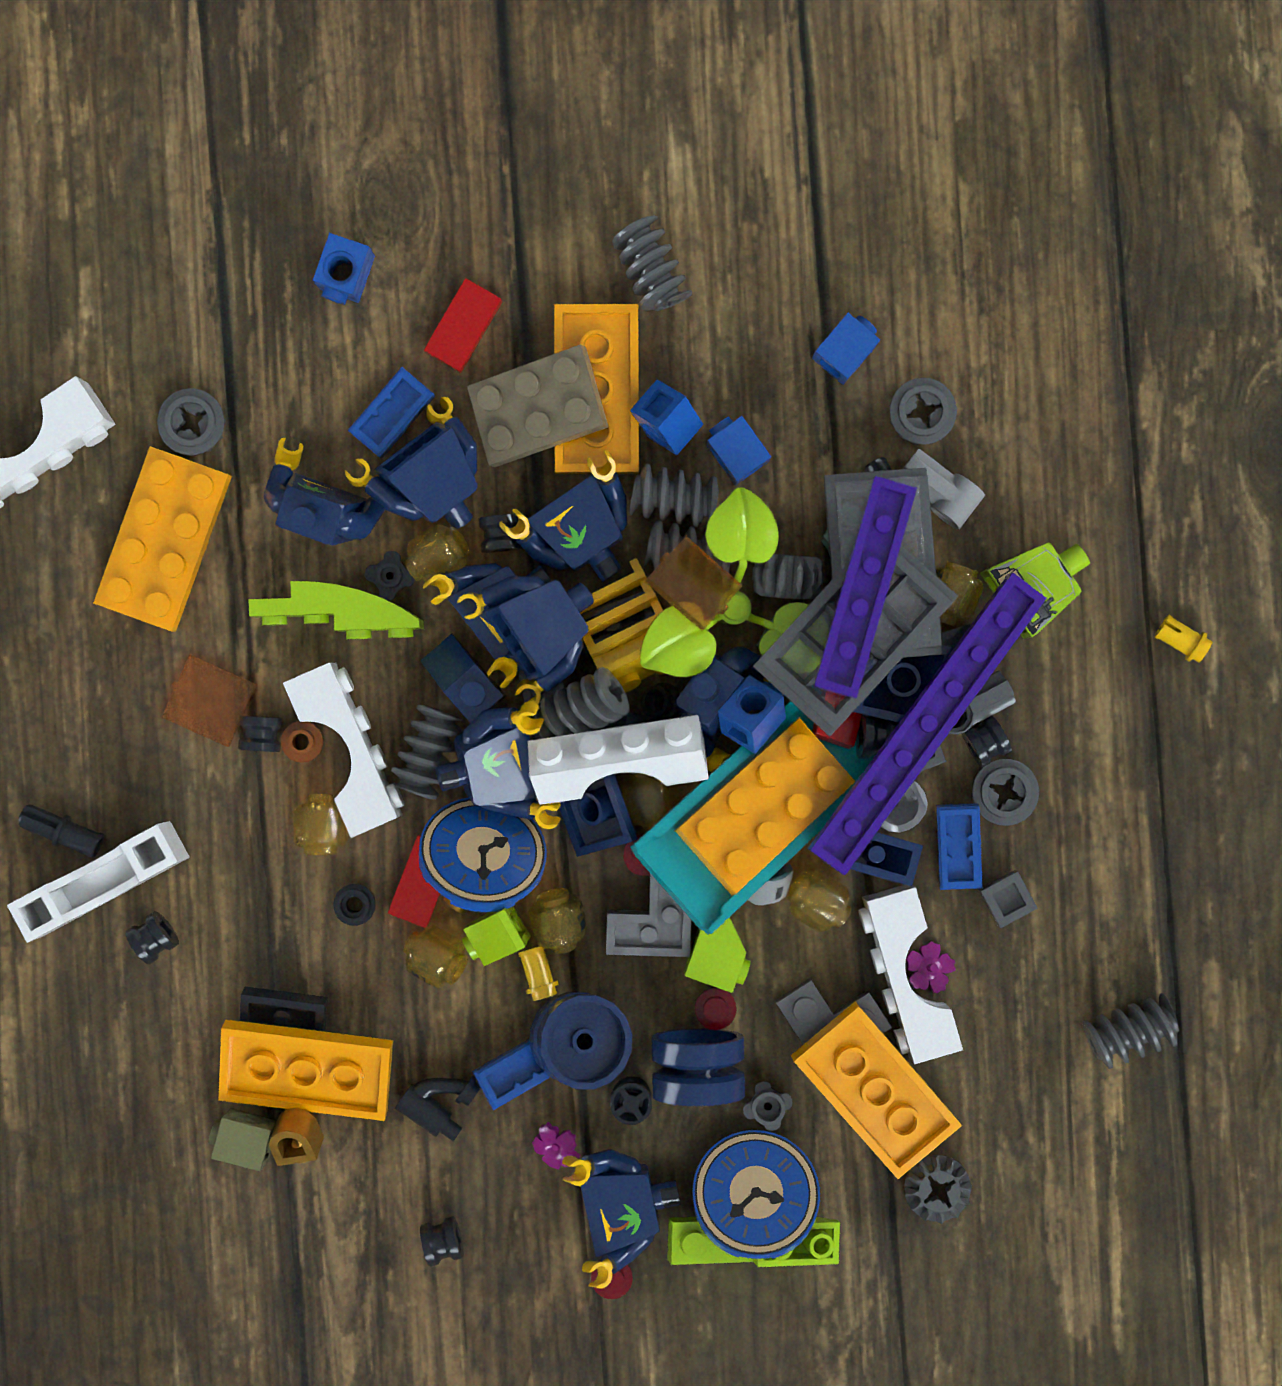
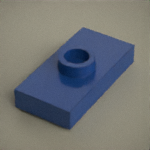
[348,367,435,459]
[936,803,982,890]
[472,1038,550,1110]

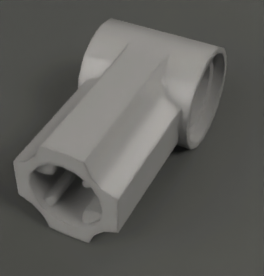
[903,449,985,529]

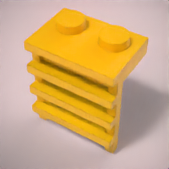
[580,558,665,693]

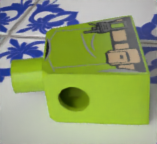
[980,542,1090,639]

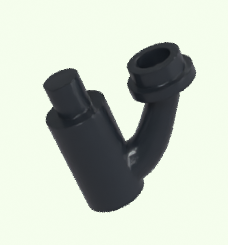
[395,1075,480,1141]

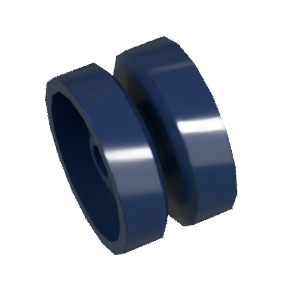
[530,992,632,1089]
[652,1028,745,1106]

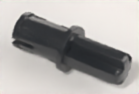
[18,804,105,859]

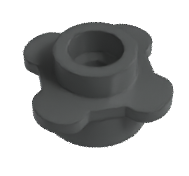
[743,1081,792,1131]

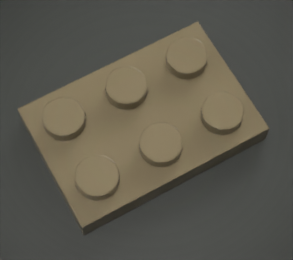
[467,344,609,467]

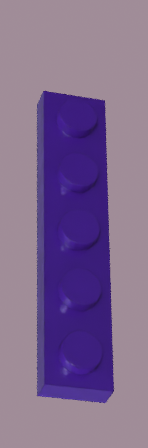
[813,476,917,699]

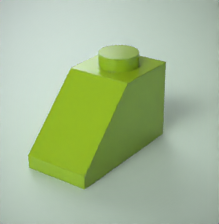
[462,906,530,966]
[684,917,751,993]

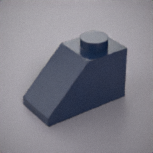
[421,633,507,723]
[822,832,923,887]

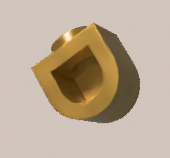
[269,1108,324,1166]

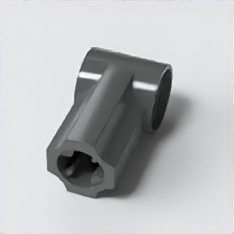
[948,670,1016,735]

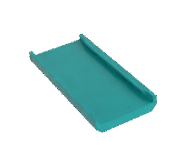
[631,684,875,934]

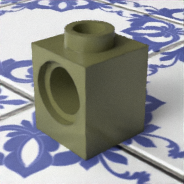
[209,1109,277,1171]

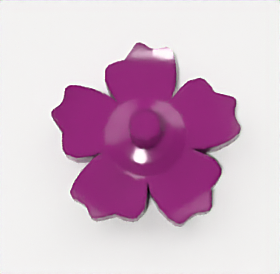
[906,941,956,993]
[532,1122,581,1170]

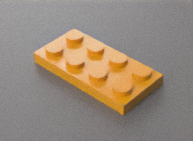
[554,304,639,474]
[93,446,232,632]
[675,718,855,896]
[791,1001,962,1179]
[218,1019,393,1121]

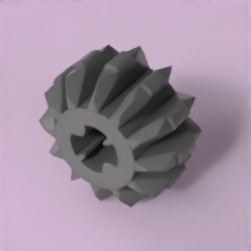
[752,554,824,599]

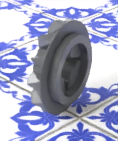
[889,378,957,445]
[157,388,226,456]
[971,759,1039,826]
[904,1155,972,1224]

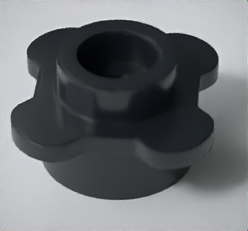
[365,551,415,601]

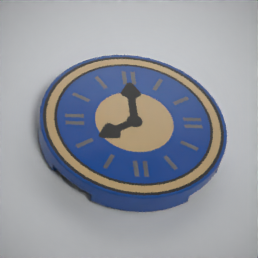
[418,798,547,912]
[693,1130,820,1259]

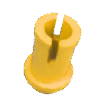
[1154,614,1213,663]
[518,945,559,1001]

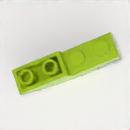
[249,581,424,639]
[667,1217,840,1267]

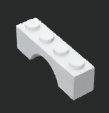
[0,376,115,509]
[283,663,405,838]
[528,715,709,805]
[7,821,190,943]
[858,885,963,1064]

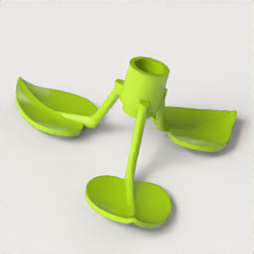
[640,487,829,677]

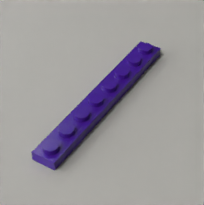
[807,573,1047,875]

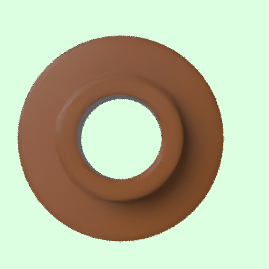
[281,721,324,763]

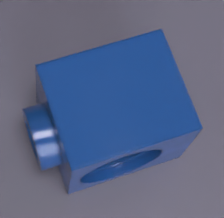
[313,233,375,305]
[812,312,880,385]
[630,379,704,455]
[706,416,771,486]
[718,675,786,754]

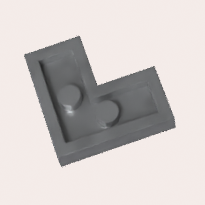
[606,873,691,957]
[775,978,892,1044]

